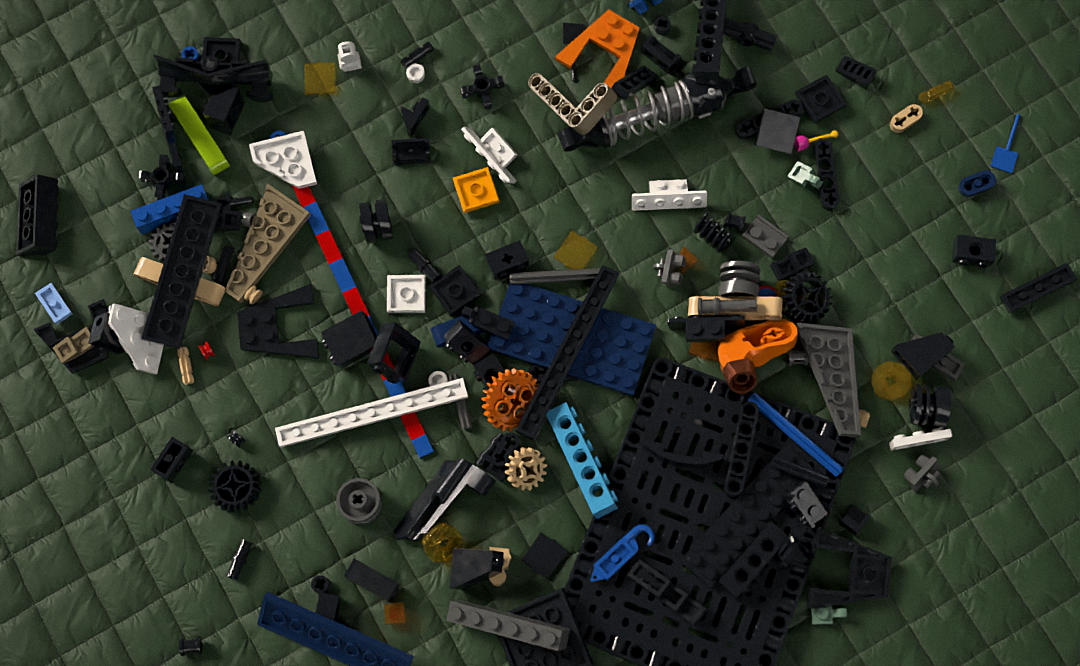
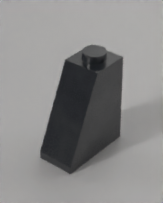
[891,332,955,380]
[449,548,504,590]
[344,558,400,602]

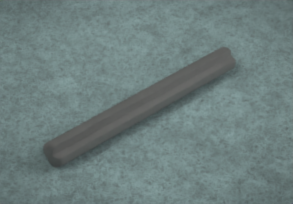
[509,268,601,284]

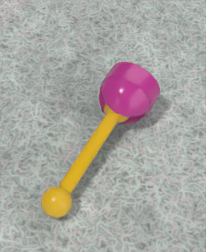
[794,130,838,151]

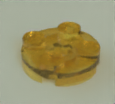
[871,361,911,401]
[422,522,463,563]

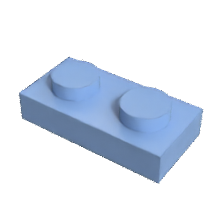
[35,283,73,325]

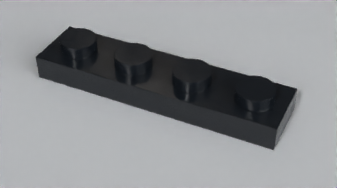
[611,65,659,99]
[999,263,1077,313]

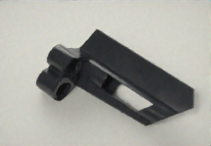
[394,458,496,542]

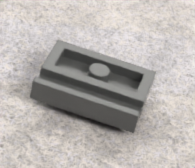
[742,214,789,259]

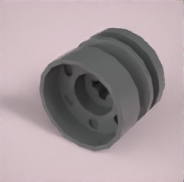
[719,261,760,297]

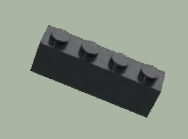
[16,174,59,256]

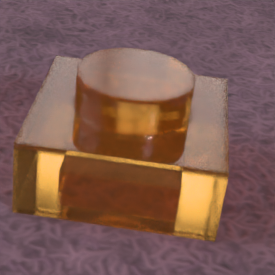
[384,602,406,625]

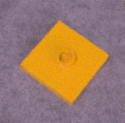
[453,167,500,213]

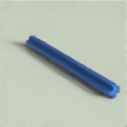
[748,392,843,476]

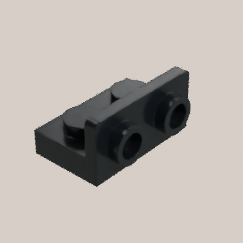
[785,481,828,529]

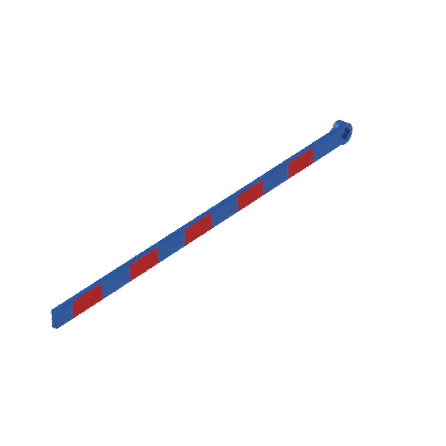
[270,131,434,458]

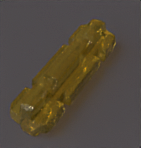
[919,80,954,104]

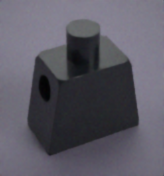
[88,306,125,354]

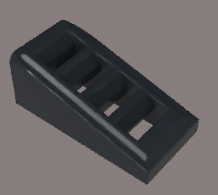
[835,56,878,90]

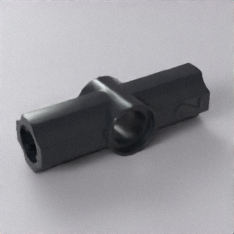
[723,18,777,51]

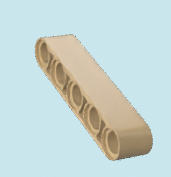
[133,257,226,307]
[688,296,783,320]

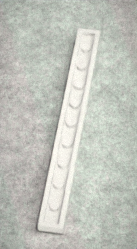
[275,378,468,448]

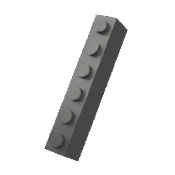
[446,599,570,651]

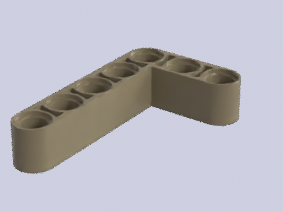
[528,73,617,135]

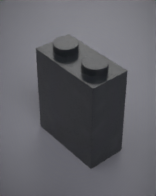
[321,311,377,368]

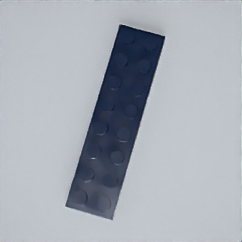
[257,592,414,666]

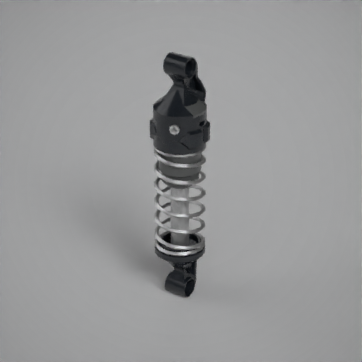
[557,67,757,152]

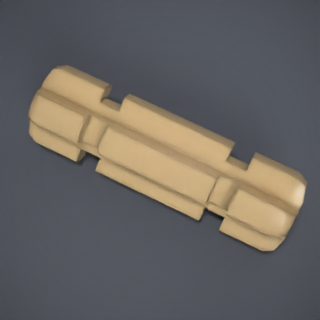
[177,347,194,385]

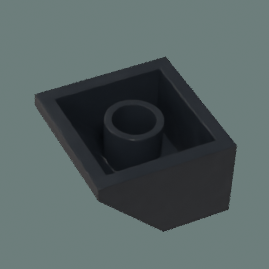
[203,87,245,135]

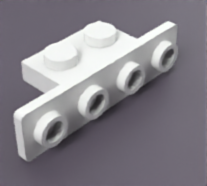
[461,127,518,184]
[632,179,707,211]

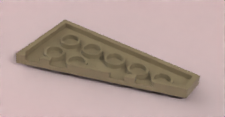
[225,183,311,303]

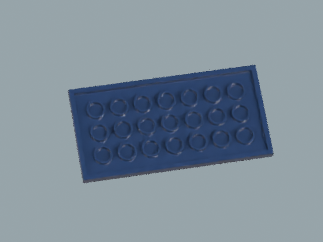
[488,284,656,397]

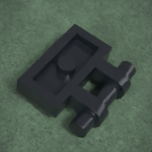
[475,432,521,483]

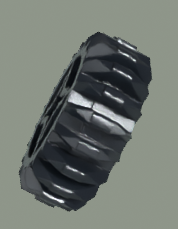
[781,271,833,323]
[208,460,262,513]

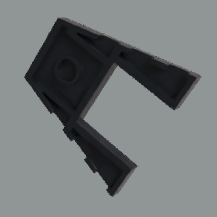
[152,86,183,173]
[237,284,319,359]
[807,527,892,608]

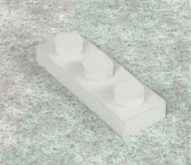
[889,427,952,451]

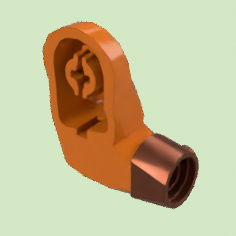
[718,319,797,394]

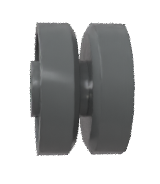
[336,478,383,525]

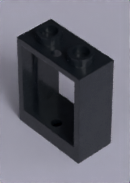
[367,322,421,384]

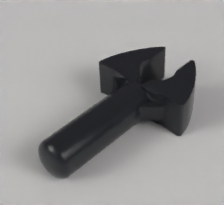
[217,192,254,211]

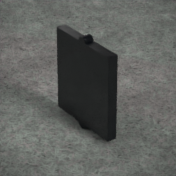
[521,533,567,580]

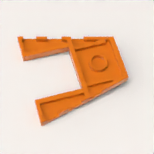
[555,9,640,97]

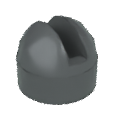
[241,212,256,227]

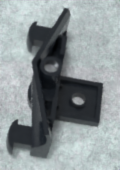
[154,37,274,102]

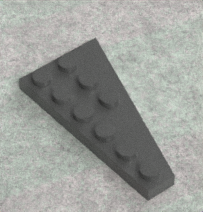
[795,323,861,438]

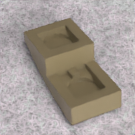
[53,326,94,364]

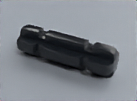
[401,42,434,69]

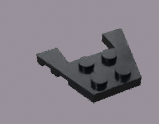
[34,299,109,374]

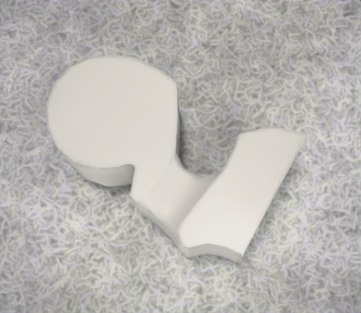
[337,42,362,72]

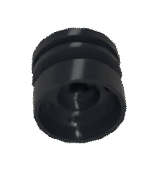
[908,384,951,427]

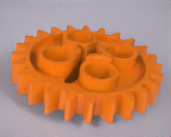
[481,368,539,432]

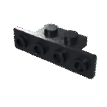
[667,314,746,342]

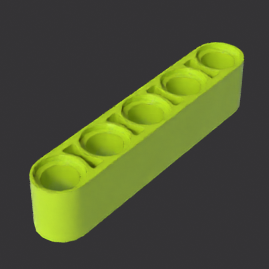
[168,95,230,176]

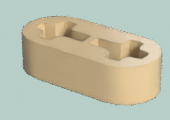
[890,104,923,133]

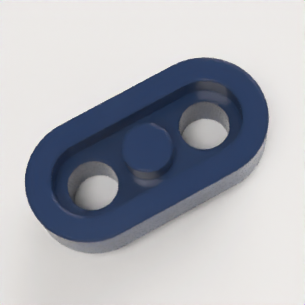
[958,170,996,197]

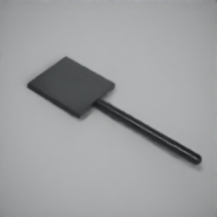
[563,23,584,81]

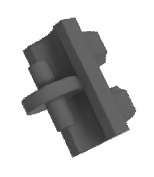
[653,249,686,288]
[904,455,940,493]

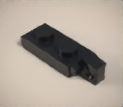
[461,306,516,341]

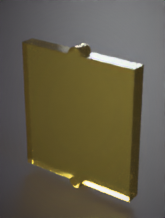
[304,61,336,96]
[554,231,598,270]

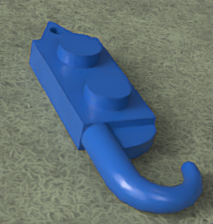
[590,524,655,582]

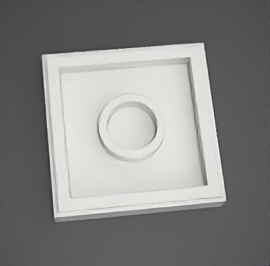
[387,275,426,314]

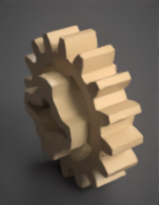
[505,447,547,491]

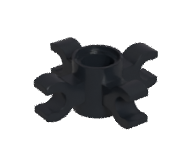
[460,64,505,110]
[138,154,186,201]

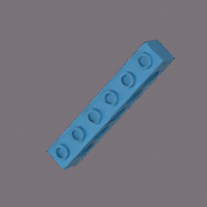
[546,402,618,519]

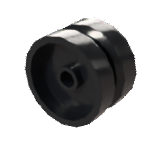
[359,199,393,244]

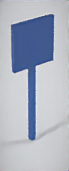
[990,114,1020,174]

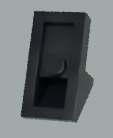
[400,97,430,137]

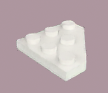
[249,131,317,189]
[108,304,163,375]

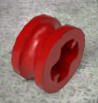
[199,341,215,360]

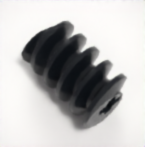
[694,212,736,253]

